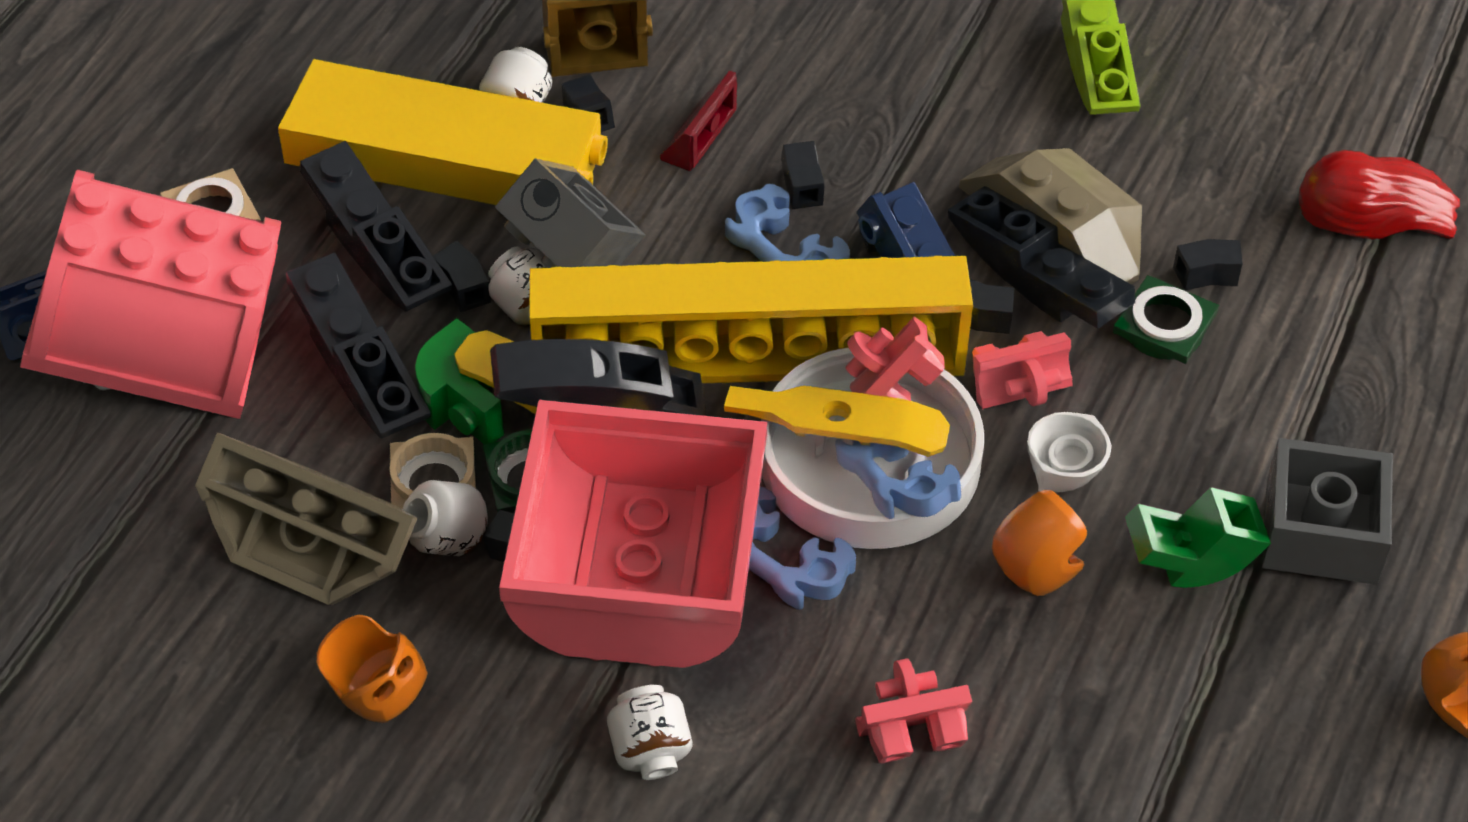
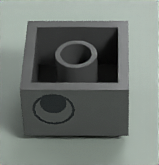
[495,158,646,268]
[1262,438,1393,585]

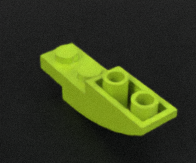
[1060,0,1140,115]

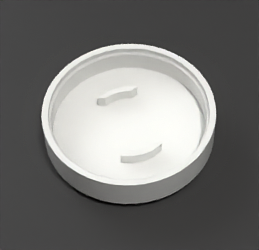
[761,348,984,549]

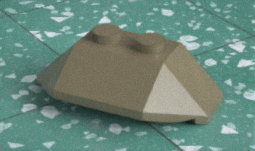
[959,148,1142,285]
[195,433,418,605]

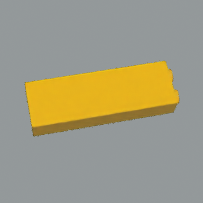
[278,59,608,205]

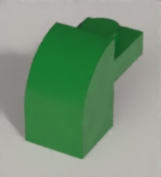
[415,318,504,444]
[1125,487,1271,588]

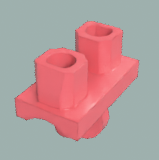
[845,316,945,401]
[972,331,1073,409]
[855,658,972,763]

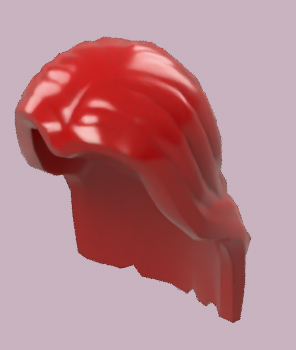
[1299,150,1460,240]

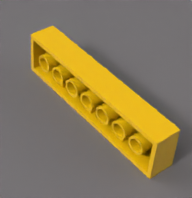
[530,256,973,383]

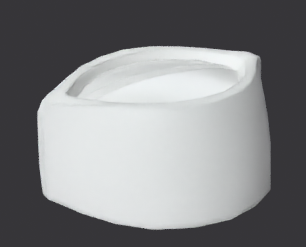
[1027,412,1112,492]

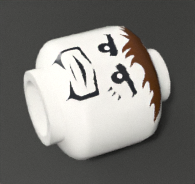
[479,47,552,103]
[488,247,546,325]
[402,480,488,556]
[607,685,693,780]

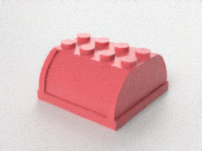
[20,170,281,419]
[499,400,767,668]

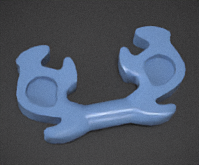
[725,184,850,262]
[835,438,962,519]
[749,487,856,610]

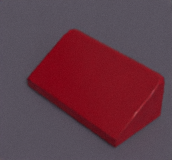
[660,70,737,171]

